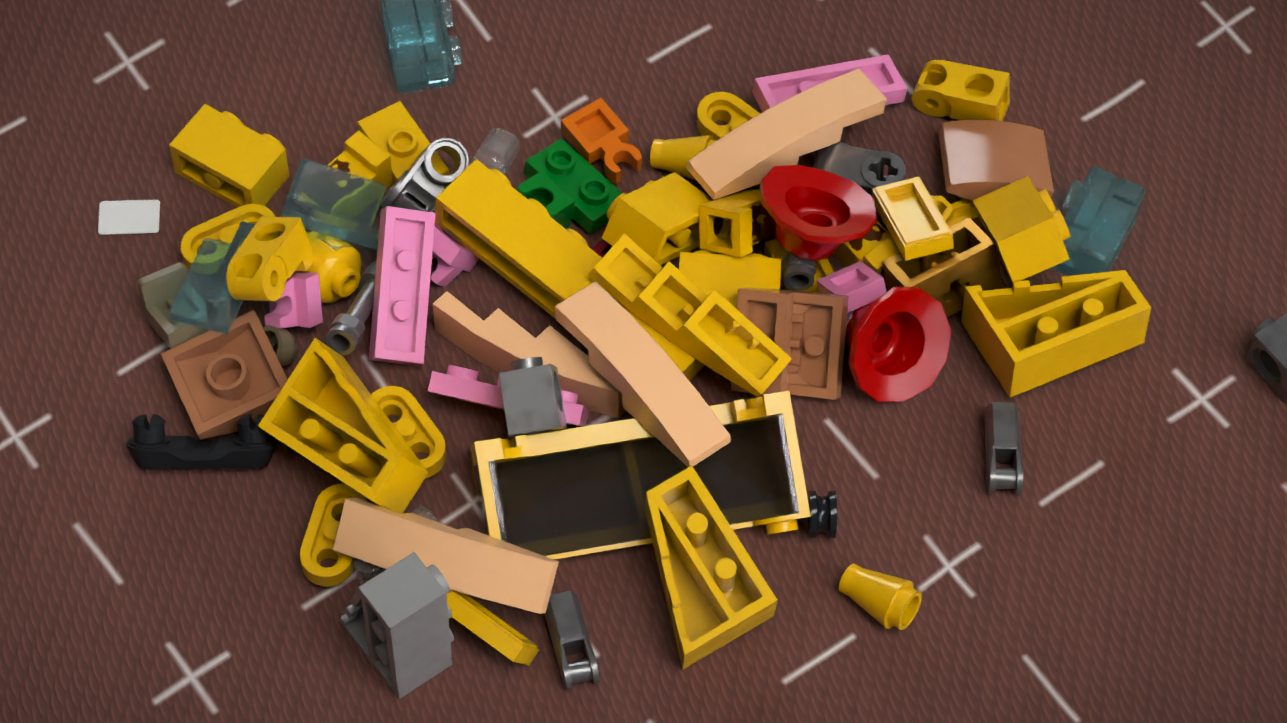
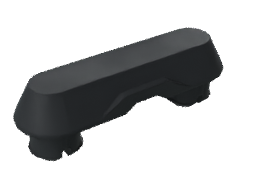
[126,414,278,469]

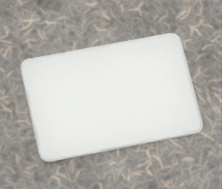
[98,200,160,235]

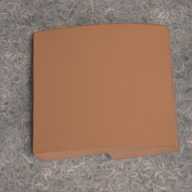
[938,119,1054,200]
[731,288,849,400]

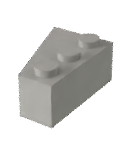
[339,552,454,699]

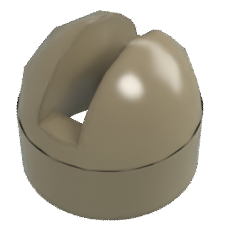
[263,325,298,367]

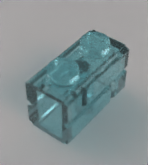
[380,0,462,94]
[1051,166,1146,276]

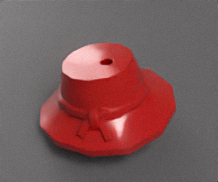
[760,165,877,261]
[845,286,952,402]

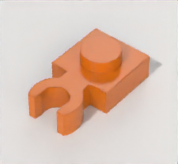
[561,97,642,184]

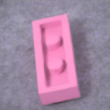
[752,54,908,112]
[369,206,436,366]
[428,365,589,427]

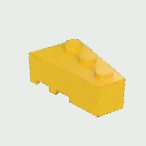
[961,270,1151,398]
[258,338,428,514]
[645,466,778,670]

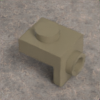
[137,262,217,349]

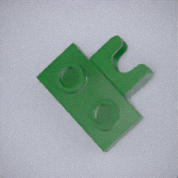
[517,138,622,234]

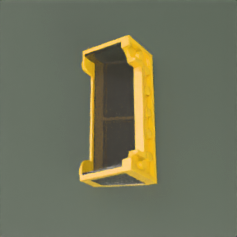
[470,391,811,560]

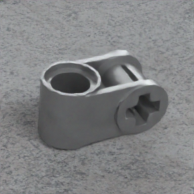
[380,138,469,213]
[813,142,906,216]

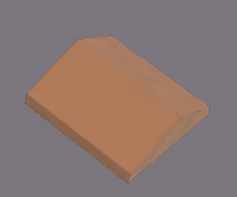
[160,310,288,440]

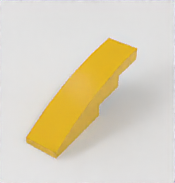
[587,233,792,397]

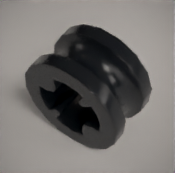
[807,491,837,538]

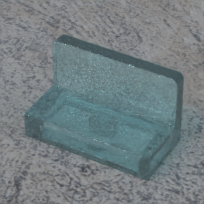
[281,159,386,250]
[170,221,255,334]

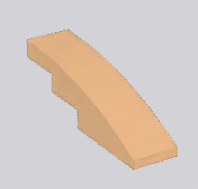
[686,68,887,200]
[555,281,731,467]
[433,291,625,418]
[333,497,559,614]

